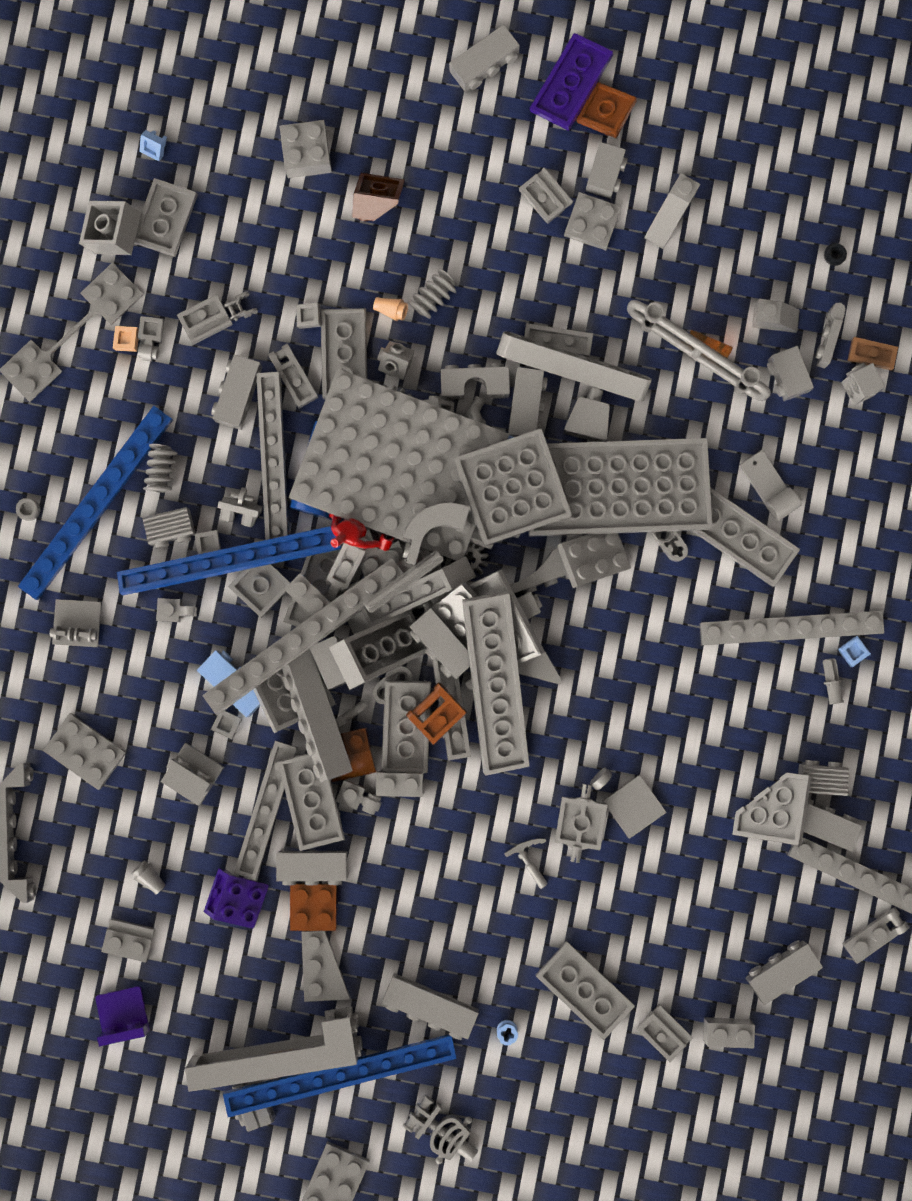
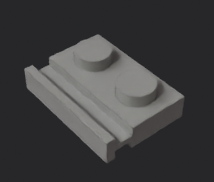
[519,168,573,224]
[177,294,233,345]
[101,918,156,963]
[636,1004,693,1062]

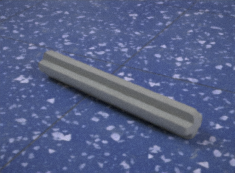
[364,550,444,613]

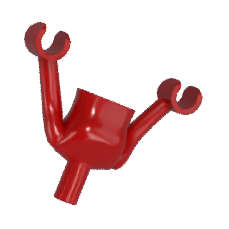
[329,514,394,551]

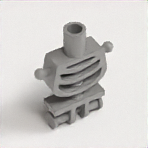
[403,1095,478,1164]

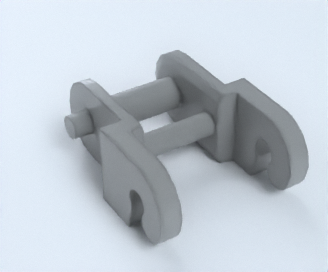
[223,291,258,321]

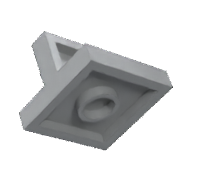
[160,743,224,806]

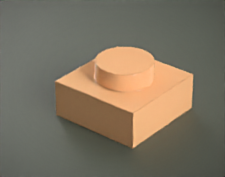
[113,326,139,352]

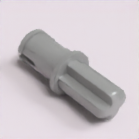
[823,658,844,705]

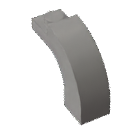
[403,503,470,566]

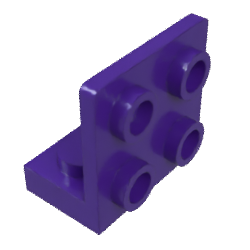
[203,868,268,928]
[95,986,150,1047]

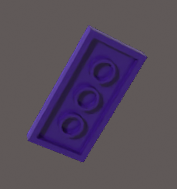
[530,33,613,131]

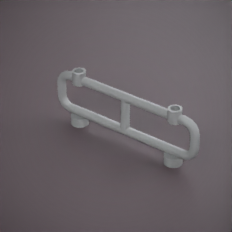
[627,300,771,401]

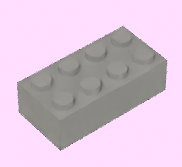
[329,610,427,690]

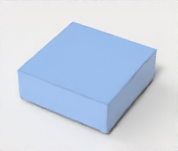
[838,636,871,667]

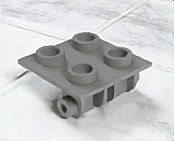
[50,599,101,647]

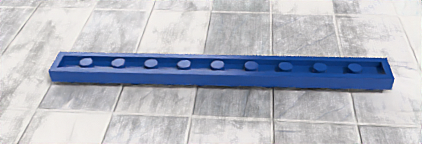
[18,405,173,600]
[117,526,342,596]
[223,1034,457,1117]

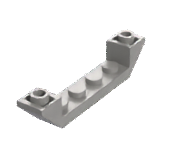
[347,556,476,634]
[0,763,37,903]

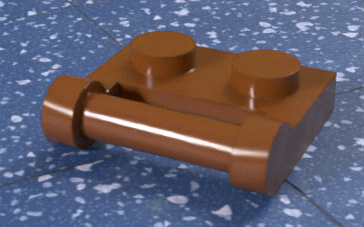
[406,682,467,745]

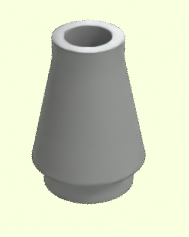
[131,860,166,894]

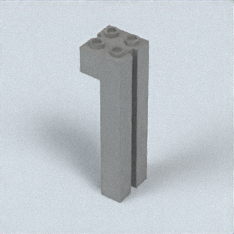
[185,1007,363,1092]

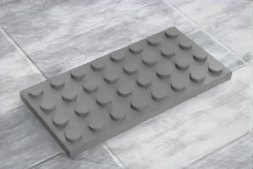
[529,438,712,537]

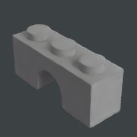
[441,363,510,400]

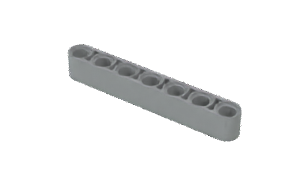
[496,331,652,401]

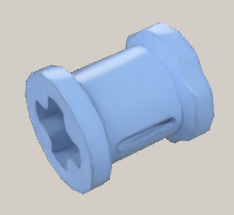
[497,1020,518,1045]

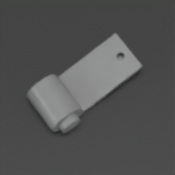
[740,450,803,521]

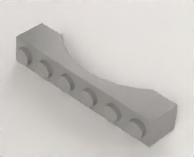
[446,548,569,595]

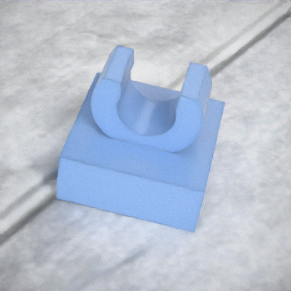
[139,130,167,161]

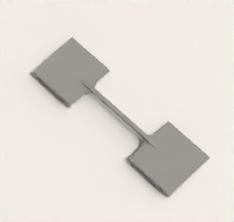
[0,262,144,402]

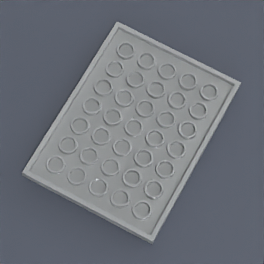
[289,368,509,561]

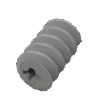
[408,268,456,319]
[143,444,177,493]

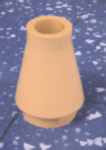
[373,297,408,321]

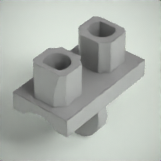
[218,487,263,527]

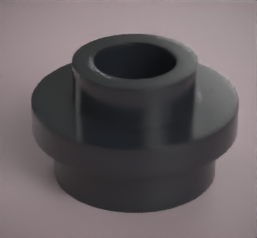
[824,243,847,266]

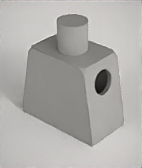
[563,387,610,442]

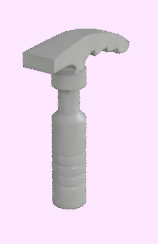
[504,839,548,889]

